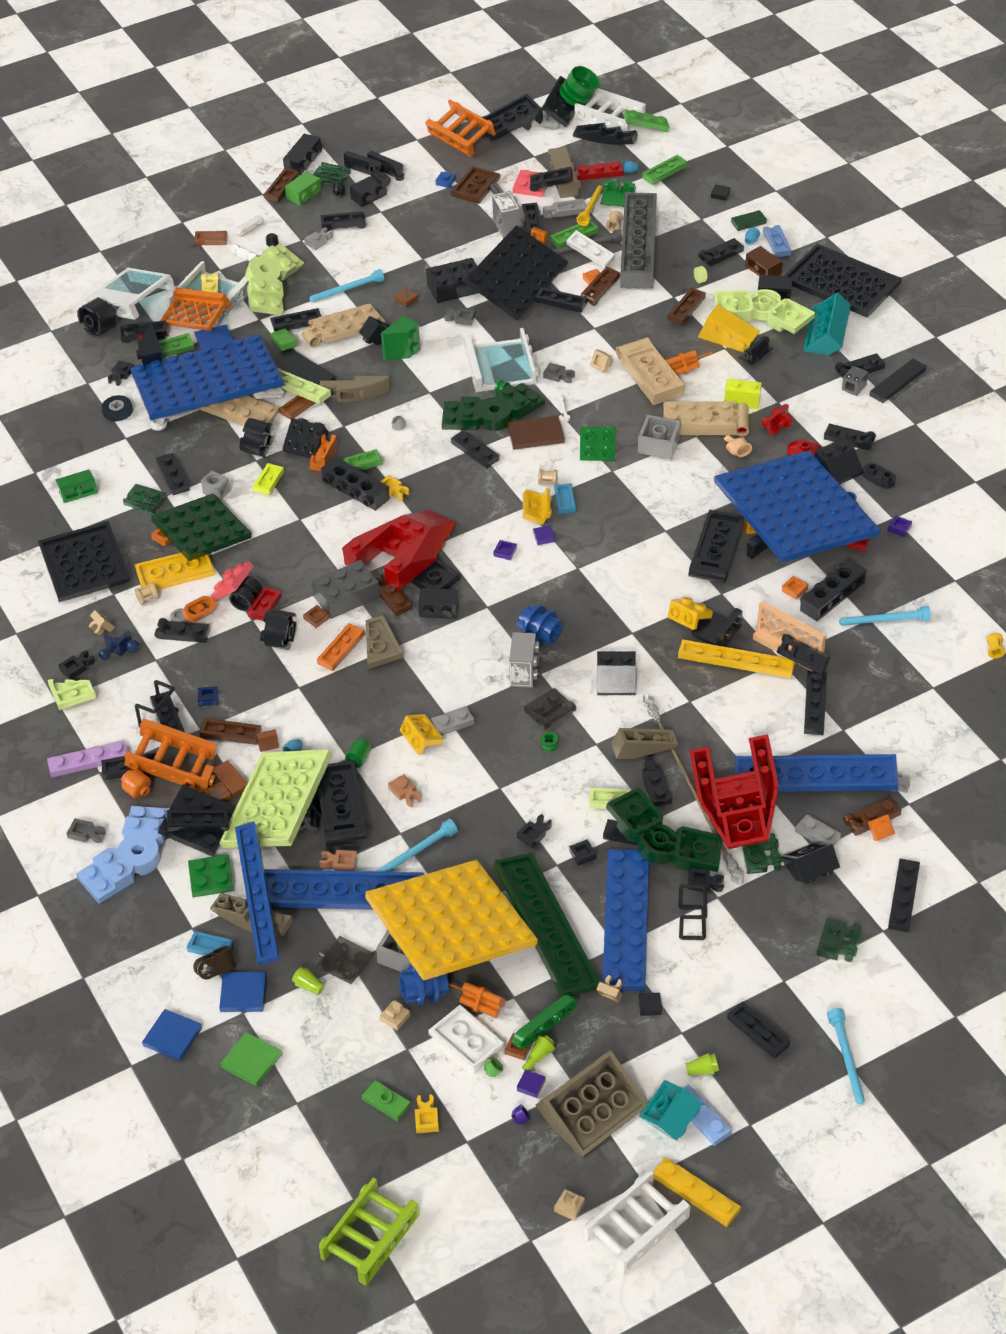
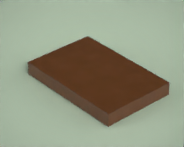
[451,166,500,204]
[507,416,565,450]

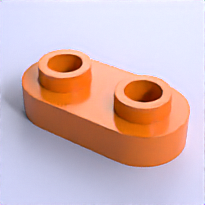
[182,596,216,622]

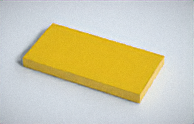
[134,553,215,590]

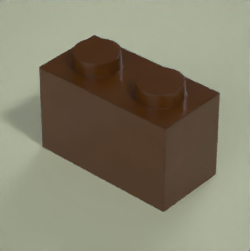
[745,246,783,276]

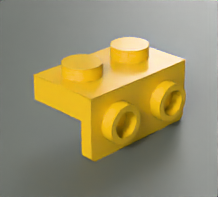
[523,488,552,525]
[668,597,713,630]

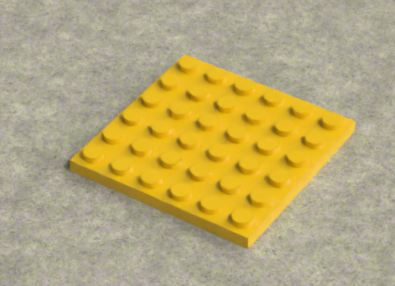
[365,860,538,981]

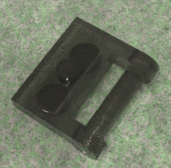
[524,688,577,730]

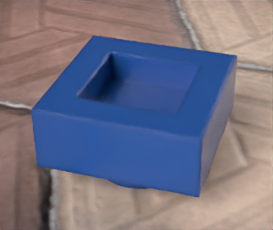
[435,171,456,188]

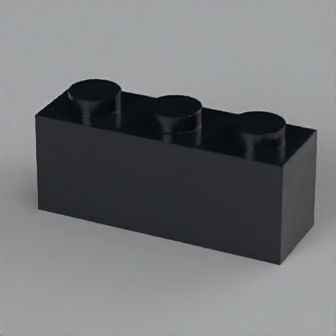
[283,133,322,175]

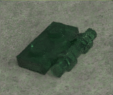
[741,833,782,874]
[817,918,862,962]

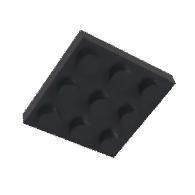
[158,784,236,857]

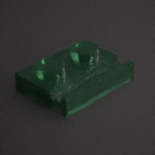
[313,162,351,184]
[123,484,167,514]

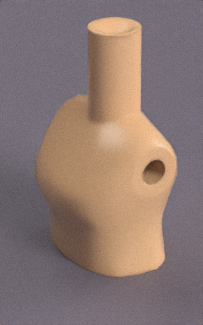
[724,435,752,457]

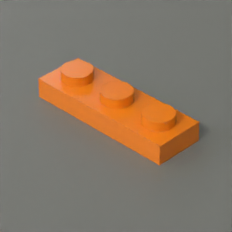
[317,623,365,671]

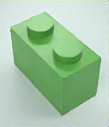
[285,171,321,206]

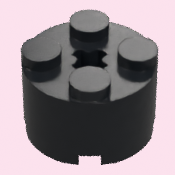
[77,297,116,337]
[239,418,274,458]
[260,609,297,650]

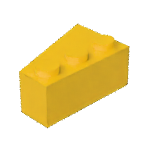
[698,304,760,353]

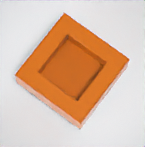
[530,227,548,246]
[583,268,601,285]
[151,528,171,547]
[782,576,808,600]
[199,764,216,793]
[868,814,895,841]

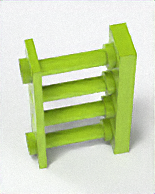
[319,1178,420,1286]

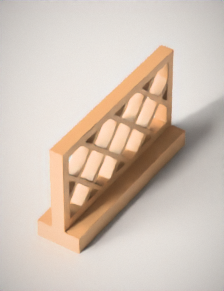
[753,601,826,671]

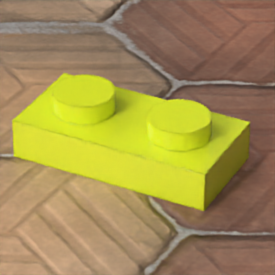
[253,463,284,495]

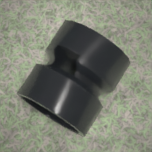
[229,576,263,611]

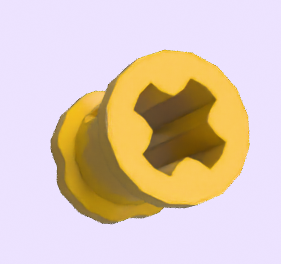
[986,633,1005,659]

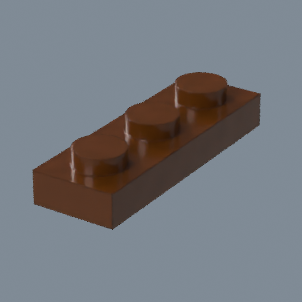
[264,168,299,202]
[668,287,706,325]
[199,718,262,745]

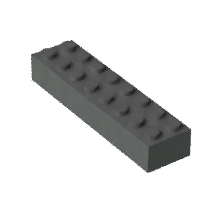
[620,192,657,289]

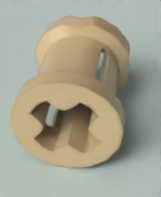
[606,211,623,231]
[538,468,558,485]
[135,583,158,605]

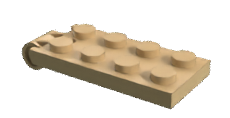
[301,304,386,348]
[199,395,279,426]

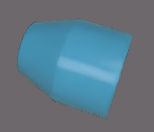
[622,161,638,174]
[745,227,760,245]
[282,739,303,752]

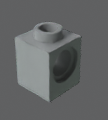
[201,471,230,501]

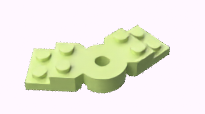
[245,243,304,315]
[713,289,815,334]

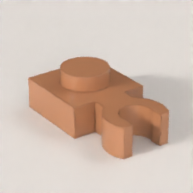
[388,774,421,807]
[319,850,357,871]

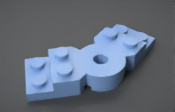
[76,806,170,904]

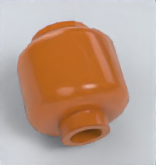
[121,769,151,799]

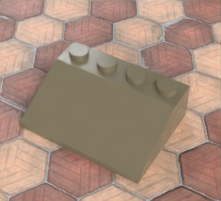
[535,1050,648,1157]

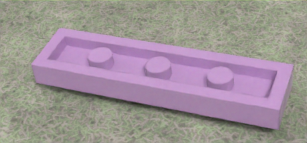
[47,740,127,778]

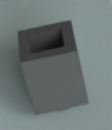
[842,366,868,396]

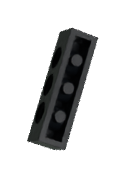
[321,457,390,511]
[800,559,867,622]

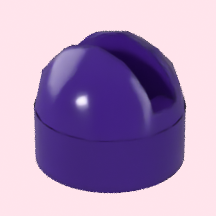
[511,1104,531,1124]

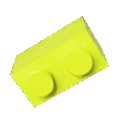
[724,379,762,409]

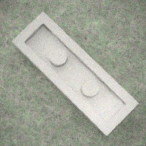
[566,230,615,268]

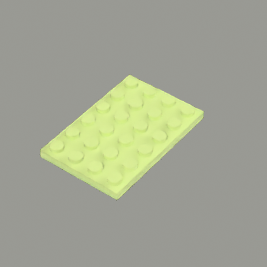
[219,749,332,848]

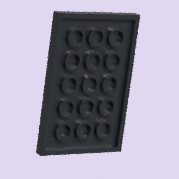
[464,225,569,320]
[784,244,902,318]

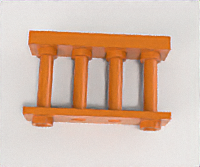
[425,99,496,157]
[125,718,217,791]

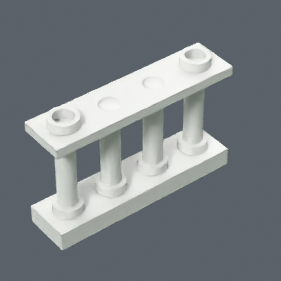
[575,88,645,131]
[584,1170,690,1275]

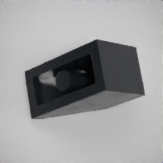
[359,316,390,345]
[136,325,162,365]

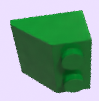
[381,316,420,360]

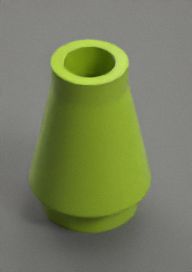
[292,967,325,995]
[685,1053,719,1076]

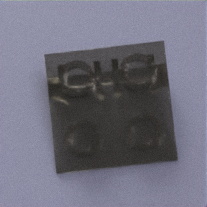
[316,936,375,984]

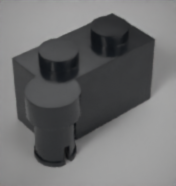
[350,169,391,207]

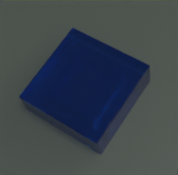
[198,686,218,706]

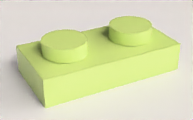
[589,788,631,809]

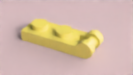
[201,273,219,308]

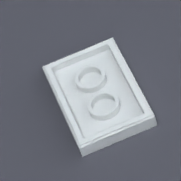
[428,1005,505,1074]

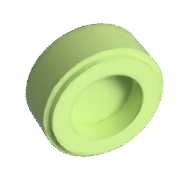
[694,266,707,283]

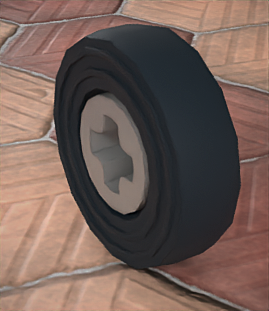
[102,395,133,421]

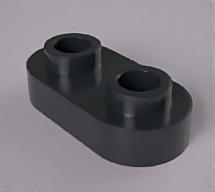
[863,463,896,489]

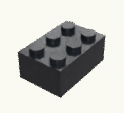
[426,258,478,303]

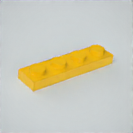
[653,1157,741,1227]

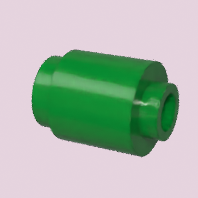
[345,738,371,768]

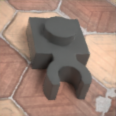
[444,308,475,326]
[543,363,575,383]
[66,818,106,843]

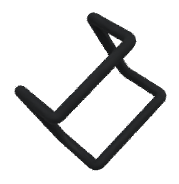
[135,680,179,727]
[678,884,707,940]

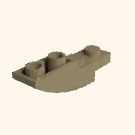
[320,376,390,402]
[210,893,294,937]

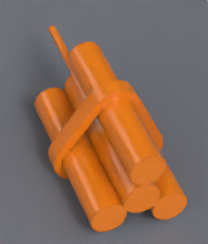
[665,350,713,375]
[448,982,506,1018]

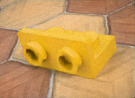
[400,714,444,755]

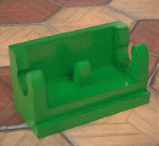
[55,469,98,503]

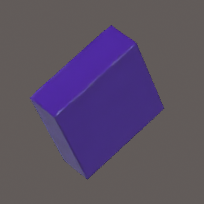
[887,516,912,537]
[533,525,555,545]
[493,540,517,561]
[517,1069,546,1098]

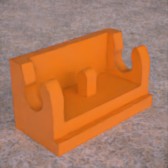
[309,434,338,471]

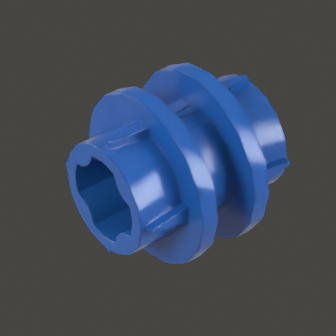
[517,605,562,646]
[399,964,448,1006]

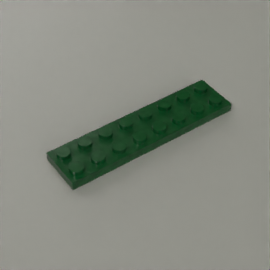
[493,852,600,997]

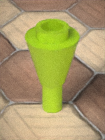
[522,1035,555,1071]

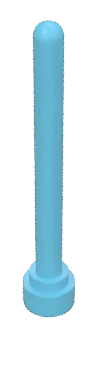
[309,269,385,302]
[839,606,931,626]
[377,819,458,872]
[827,1008,865,1105]

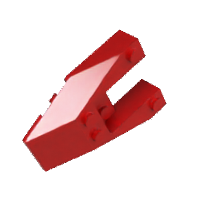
[342,510,456,590]
[689,734,779,849]

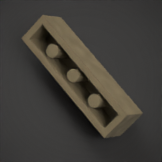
[548,147,581,198]

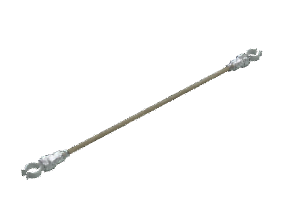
[643,694,744,886]

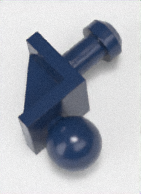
[98,630,140,660]

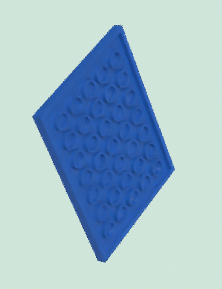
[130,335,284,421]
[714,451,881,563]

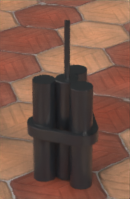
[298,799,321,832]

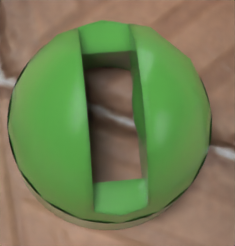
[484,1057,503,1077]

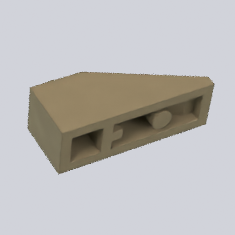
[612,728,678,759]

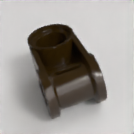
[193,946,237,980]

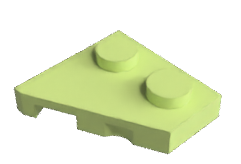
[47,679,96,710]

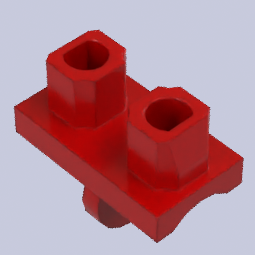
[761,404,792,436]

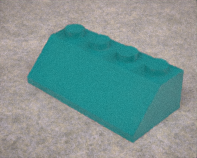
[803,292,851,355]

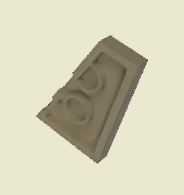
[365,615,403,669]

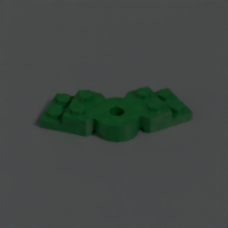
[441,383,545,431]
[606,787,722,872]

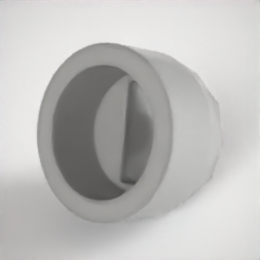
[391,416,406,431]

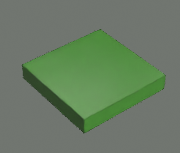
[220,1032,282,1087]

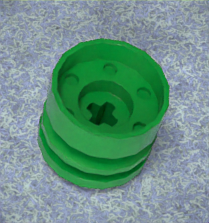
[560,66,600,107]

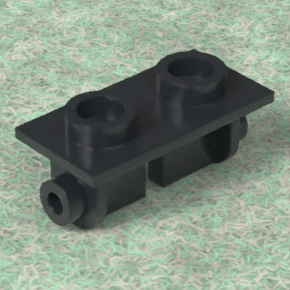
[739,336,773,366]

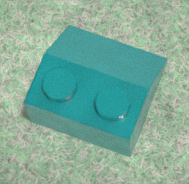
[639,1080,703,1141]

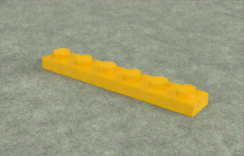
[678,639,795,678]

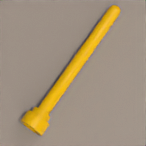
[577,185,603,226]

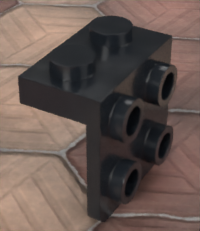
[282,418,329,458]
[691,608,744,647]

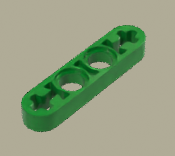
[512,994,578,1050]

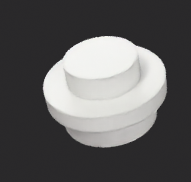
[150,417,167,431]

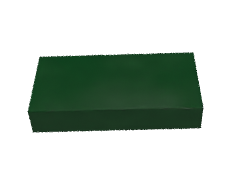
[731,210,767,231]

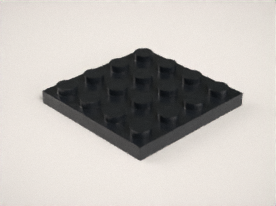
[38,521,130,602]

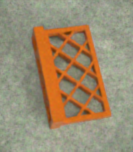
[160,288,232,331]

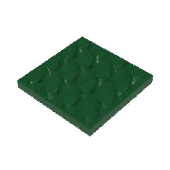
[151,493,252,561]

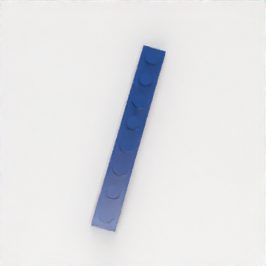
[235,821,280,966]

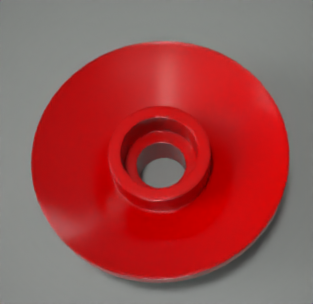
[787,439,821,456]

